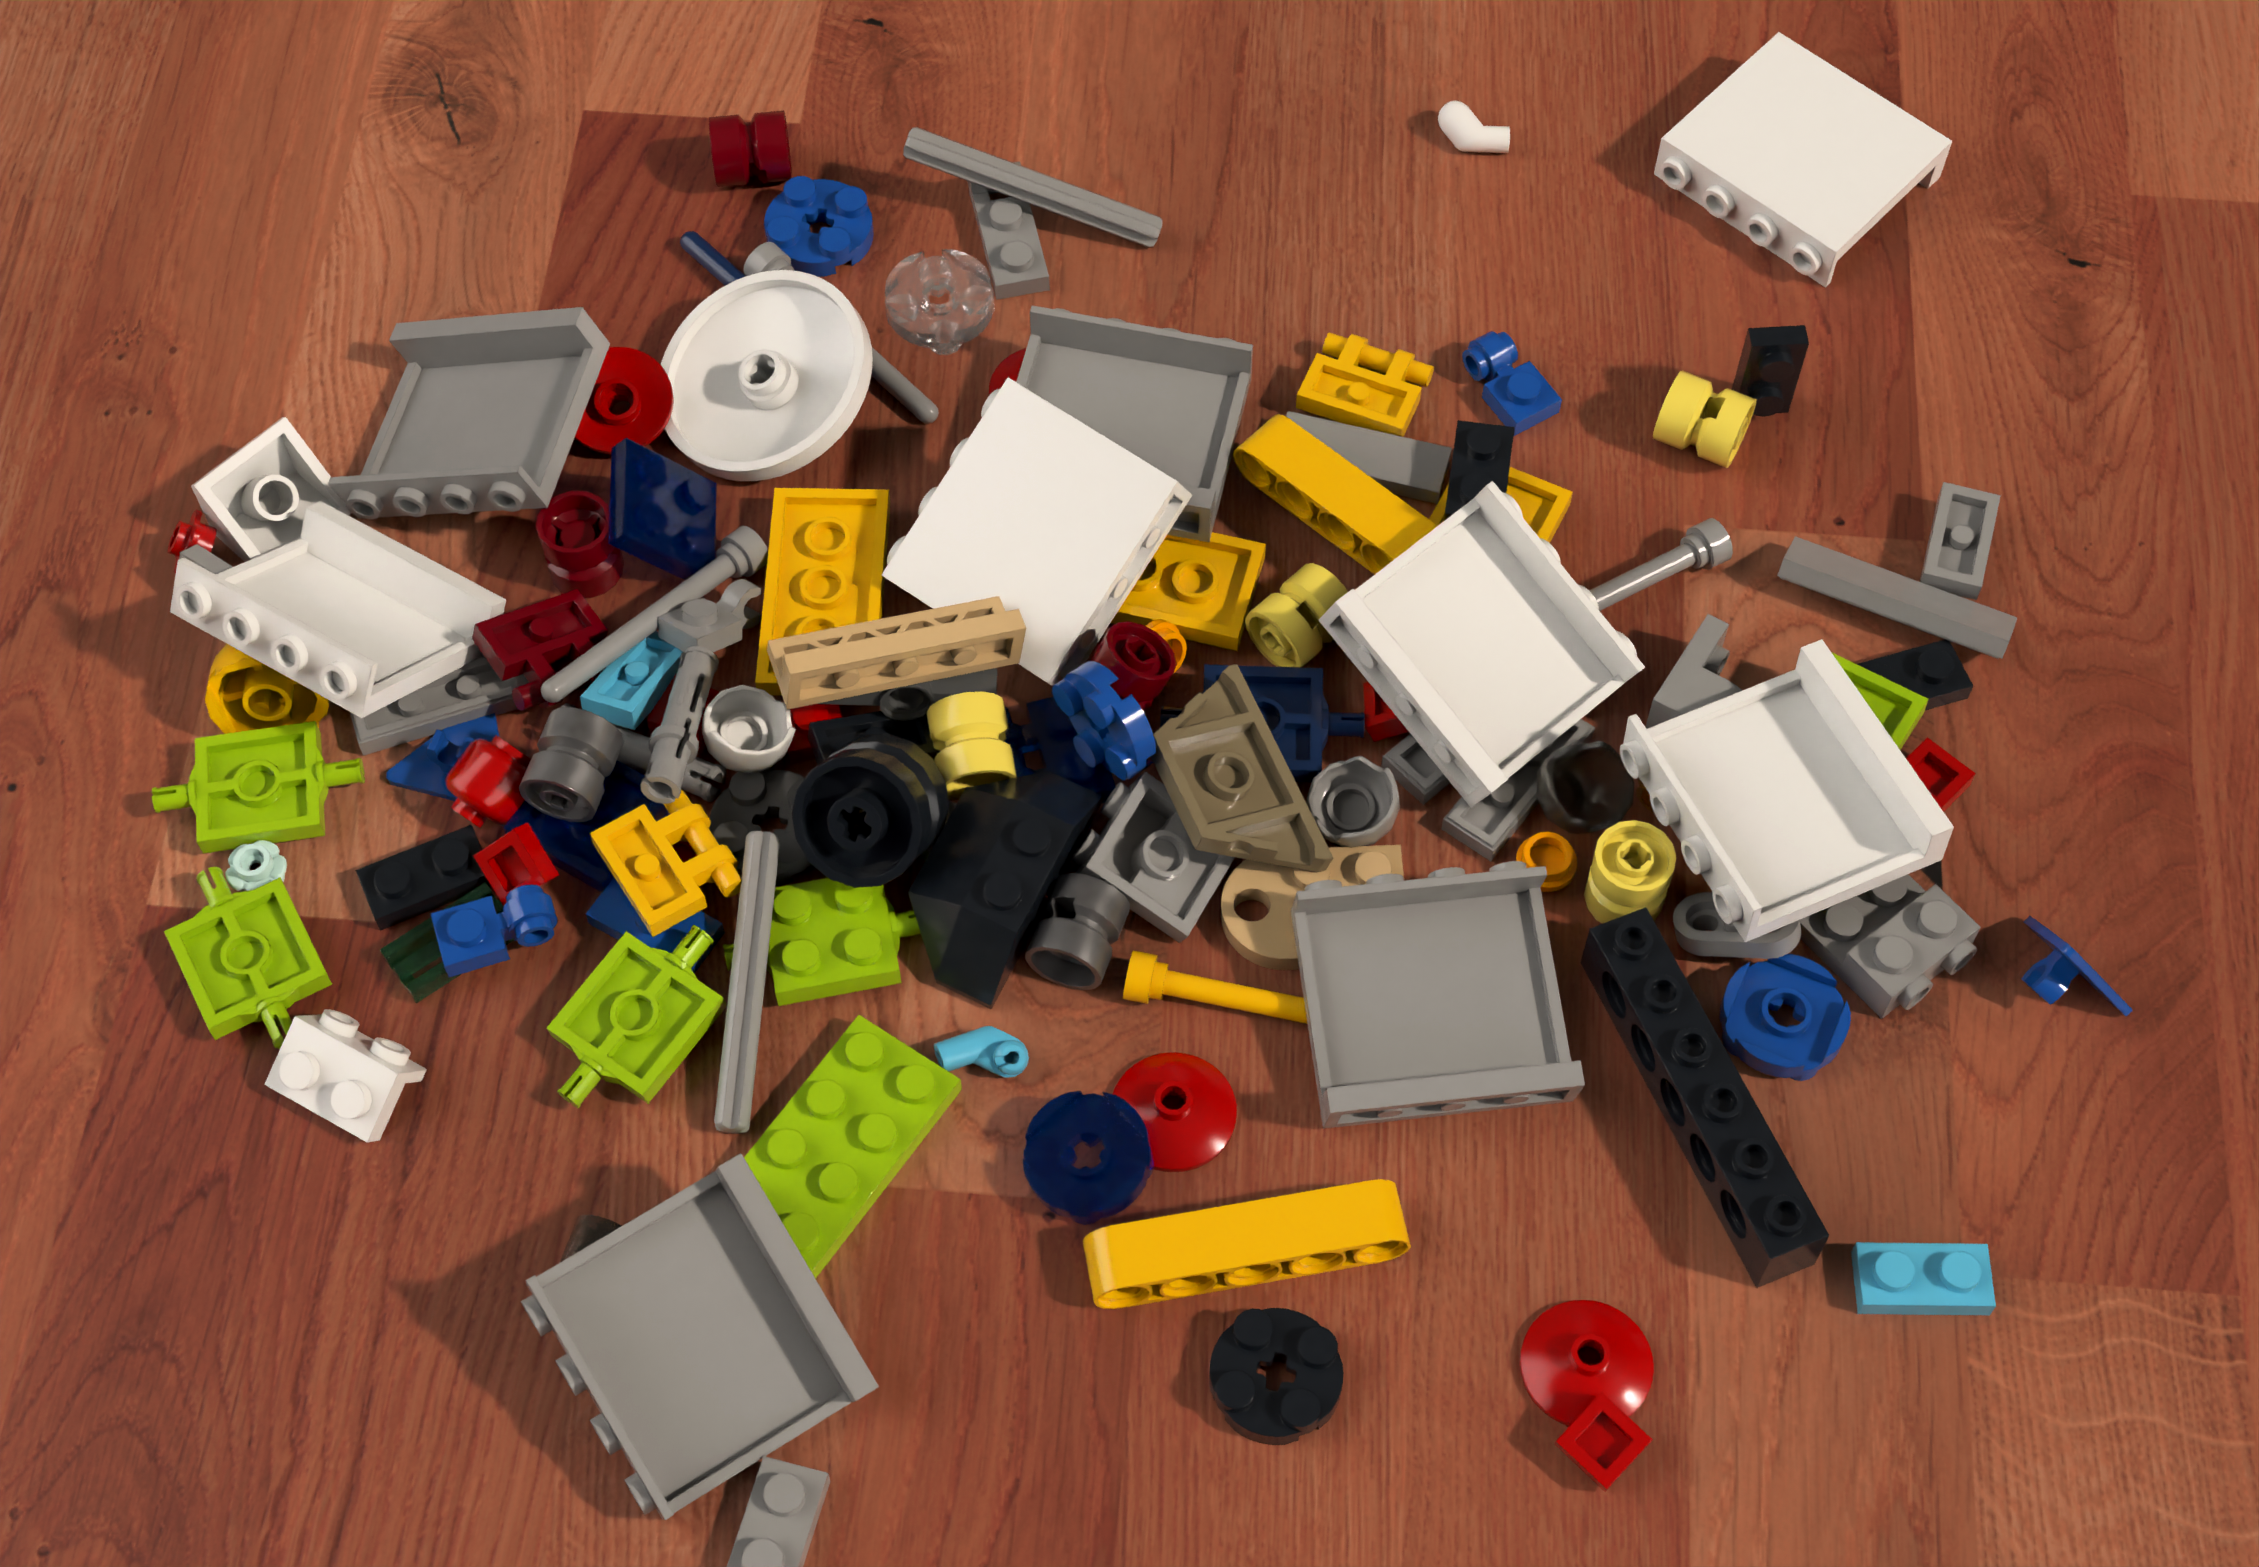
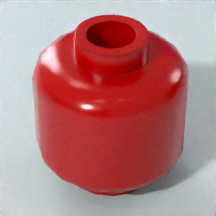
[445,735,531,828]

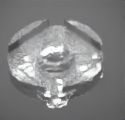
[885,249,995,355]

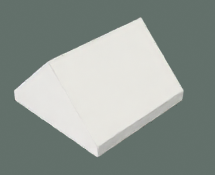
[191,417,352,562]

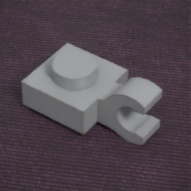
[658,579,762,653]

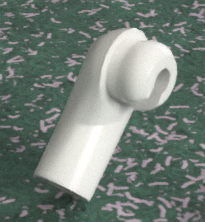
[1438,100,1510,153]

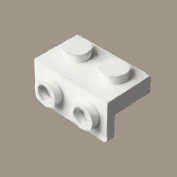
[264,1009,427,1142]

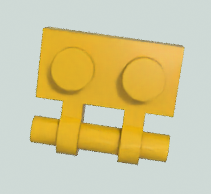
[1296,332,1434,437]
[590,790,741,937]

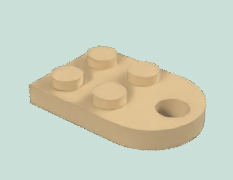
[1221,844,1404,970]

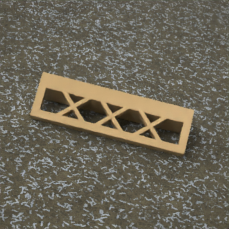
[767,596,1026,710]

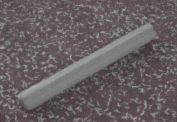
[903,127,1163,248]
[714,831,780,1134]

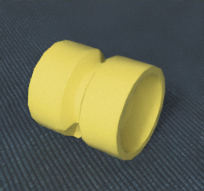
[1653,370,1757,468]
[1245,563,1348,668]
[927,691,1017,800]
[1584,820,1677,924]

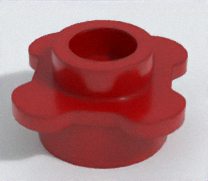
[167,509,217,574]

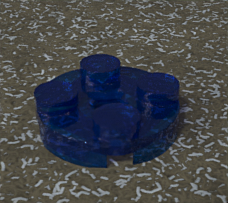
[1023,1091,1154,1225]

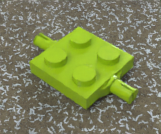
[152,721,365,854]
[164,867,332,1049]
[723,878,921,1006]
[546,925,727,1108]

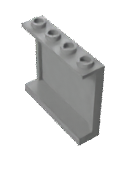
[1016,305,1253,542]
[328,307,610,519]
[1291,861,1585,1129]
[521,1153,879,1520]

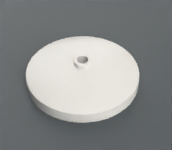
[661,270,873,481]

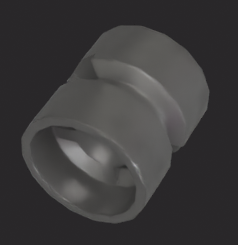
[519,707,624,822]
[1025,873,1130,990]

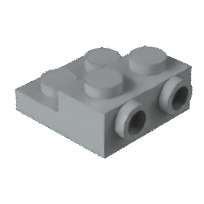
[1071,772,1235,943]
[1800,874,1981,1019]

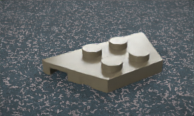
[1151,664,1333,872]

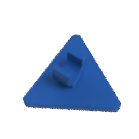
[386,713,500,801]
[2021,916,2133,1017]

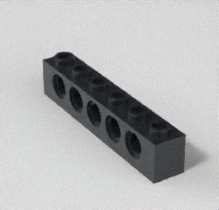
[1580,907,1830,1288]

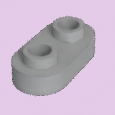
[1673,892,1801,959]

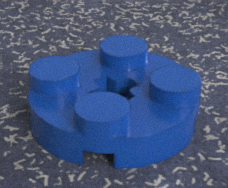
[764,176,874,277]
[1052,661,1156,780]
[1719,954,1851,1081]

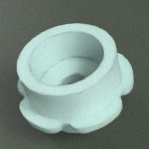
[225,840,287,892]

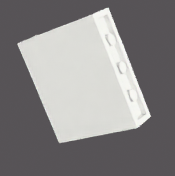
[1654,32,1952,288]
[882,377,1192,686]
[1319,481,1645,808]
[170,501,506,718]
[1620,639,1954,942]

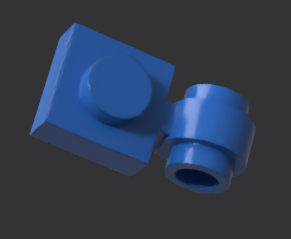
[1462,331,1562,436]
[430,885,558,977]

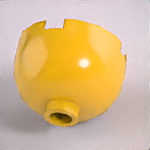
[205,644,330,734]

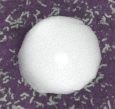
[702,685,796,773]

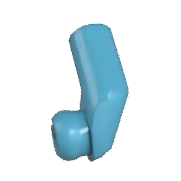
[934,1026,1029,1078]

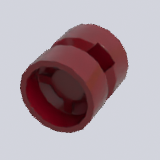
[709,110,792,187]
[536,491,624,598]
[1089,621,1177,714]

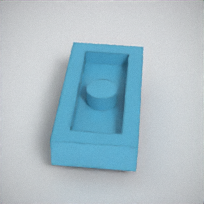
[580,631,683,730]
[1851,1242,1996,1316]

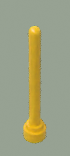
[1123,950,1307,1024]

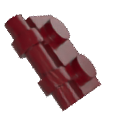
[472,589,608,711]

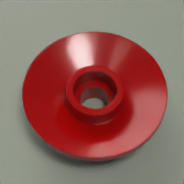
[575,347,674,454]
[1110,1052,1237,1172]
[1520,1300,1654,1426]

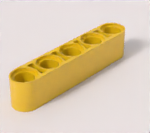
[1233,414,1438,575]
[1083,1179,1411,1309]

